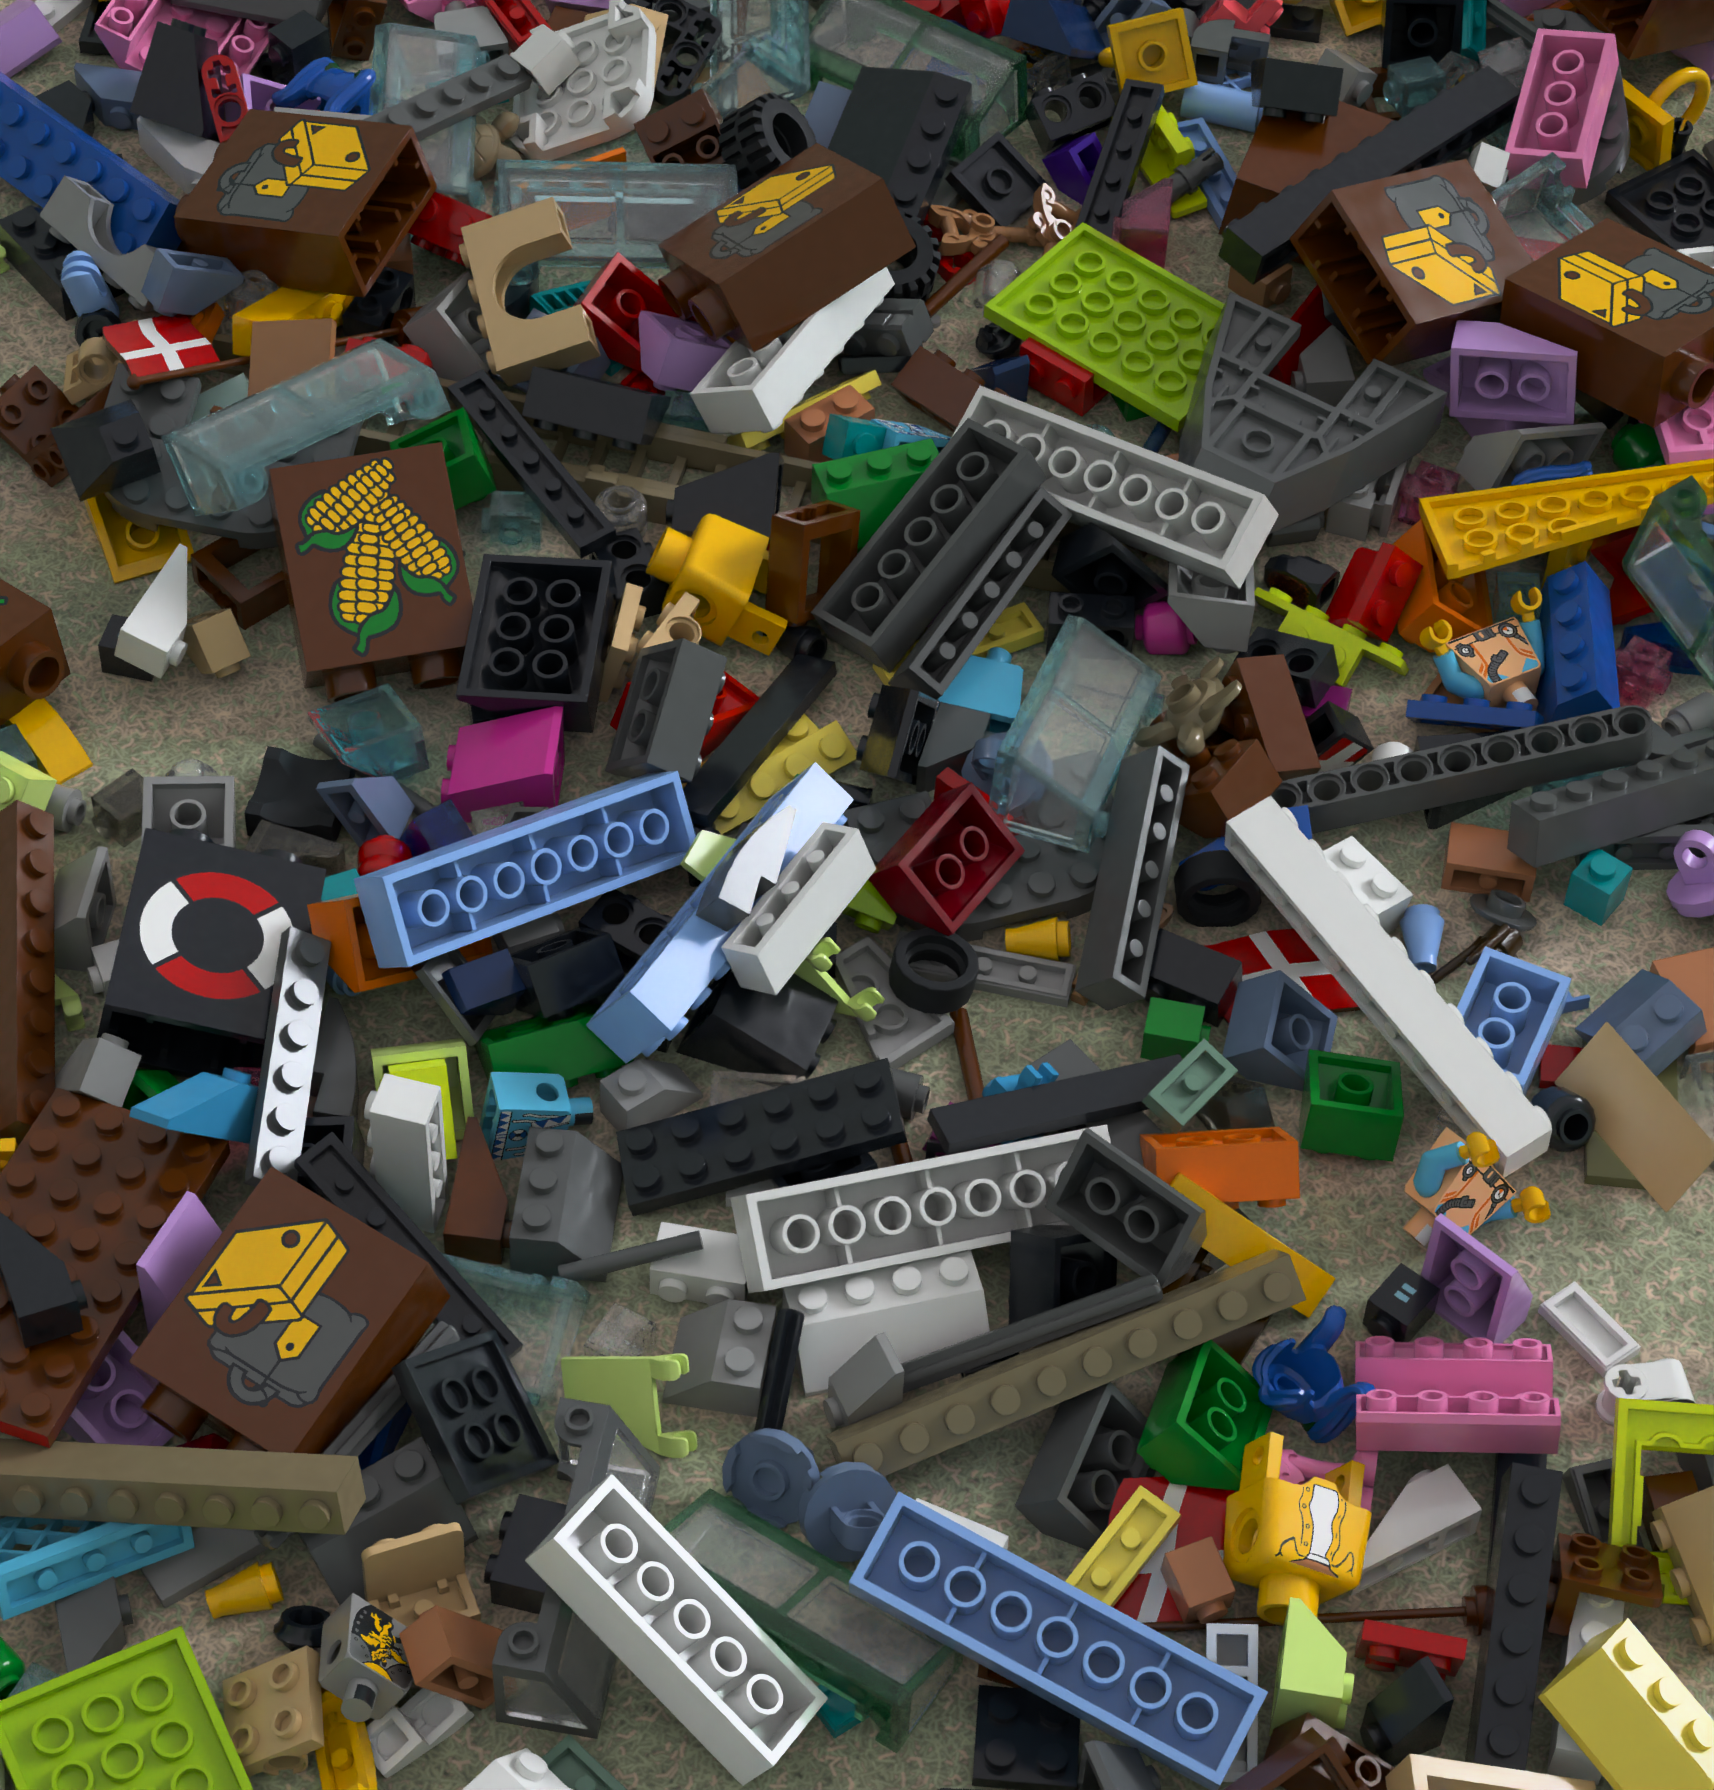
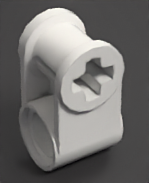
[1595,1358,1696,1426]

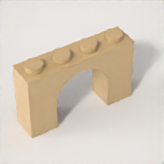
[459,197,601,387]

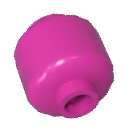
[1135,600,1198,655]

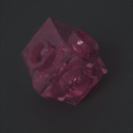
[1398,460,1460,526]
[1615,635,1673,710]

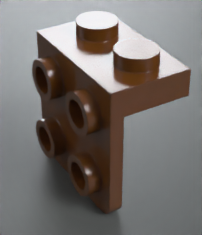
[0,365,79,465]
[1546,1533,1663,1636]

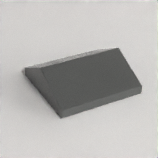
[410,949,496,1047]

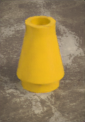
[1005,917,1071,962]
[204,1561,284,1619]

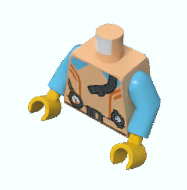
[1419,587,1545,711]
[1403,1127,1551,1247]

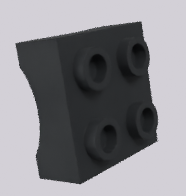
[244,746,356,849]

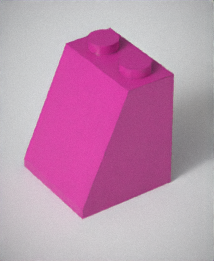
[441,706,565,825]

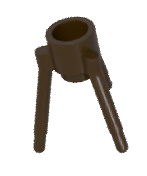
[1430,924,1523,984]

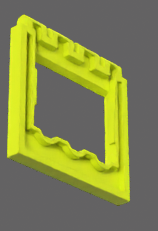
[1608,1398,1714,1606]

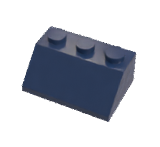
[1001,0,1106,60]

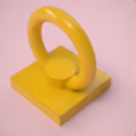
[1098,8,1198,95]
[1622,67,1711,171]

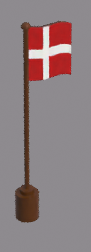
[102,305,424,391]
[1150,710,1361,1025]
[1108,1476,1488,1636]

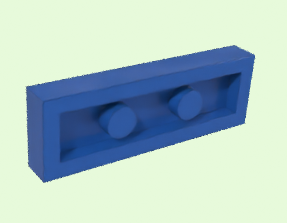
[1406,694,1544,731]

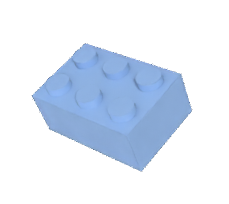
[1457,946,1572,1096]

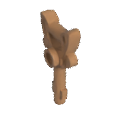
[1028,183,1081,256]
[928,205,1043,256]

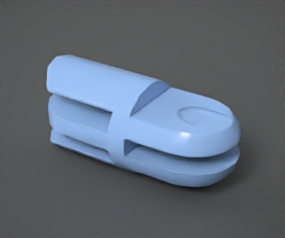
[61,251,120,318]

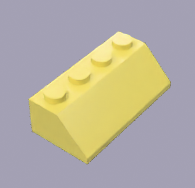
[1538,1618,1714,1790]

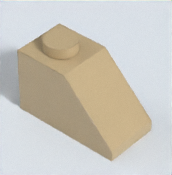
[183,608,251,678]

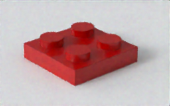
[1354,1619,1468,1682]

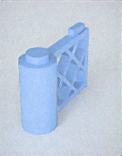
[1180,57,1268,133]

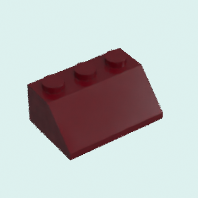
[868,782,1025,936]

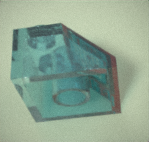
[307,683,430,781]

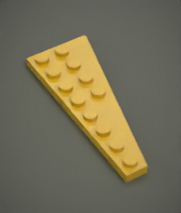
[1419,458,1714,580]

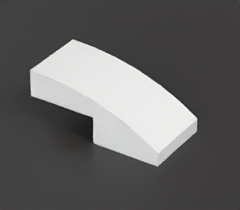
[366,1688,475,1778]

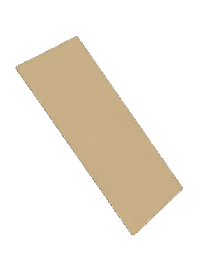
[1555,1022,1714,1212]

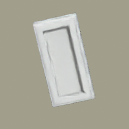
[1538,1281,1641,1378]

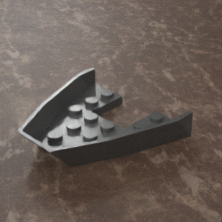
[1178,292,1448,535]

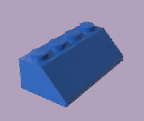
[1534,561,1620,724]

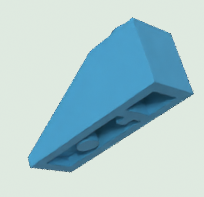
[129,1067,258,1144]

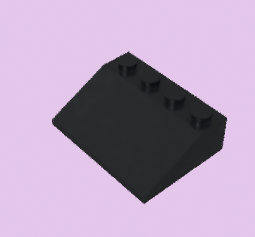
[828,66,972,226]
[456,554,618,733]

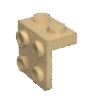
[361,1522,481,1627]

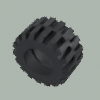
[719,93,817,189]
[884,210,941,302]

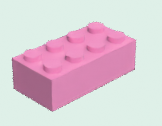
[1505,28,1619,188]

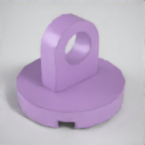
[1666,830,1714,918]

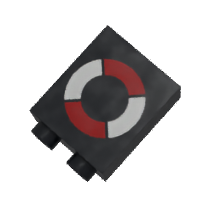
[97,828,327,1086]

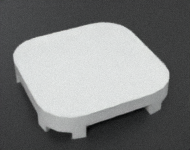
[509,0,657,162]

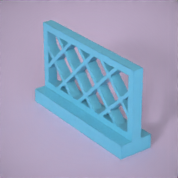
[0,1516,195,1621]

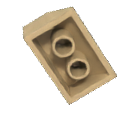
[1650,1486,1714,1655]

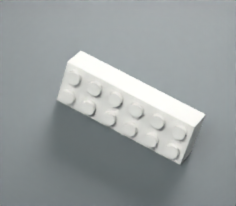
[690,267,895,435]
[525,1474,828,1786]

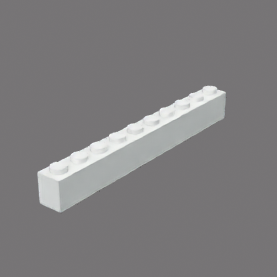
[1224,795,1552,1178]

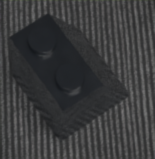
[1380,0,1464,70]
[130,18,226,141]
[676,968,839,1086]

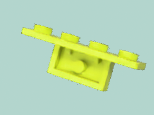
[1140,104,1207,219]
[1254,587,1409,687]

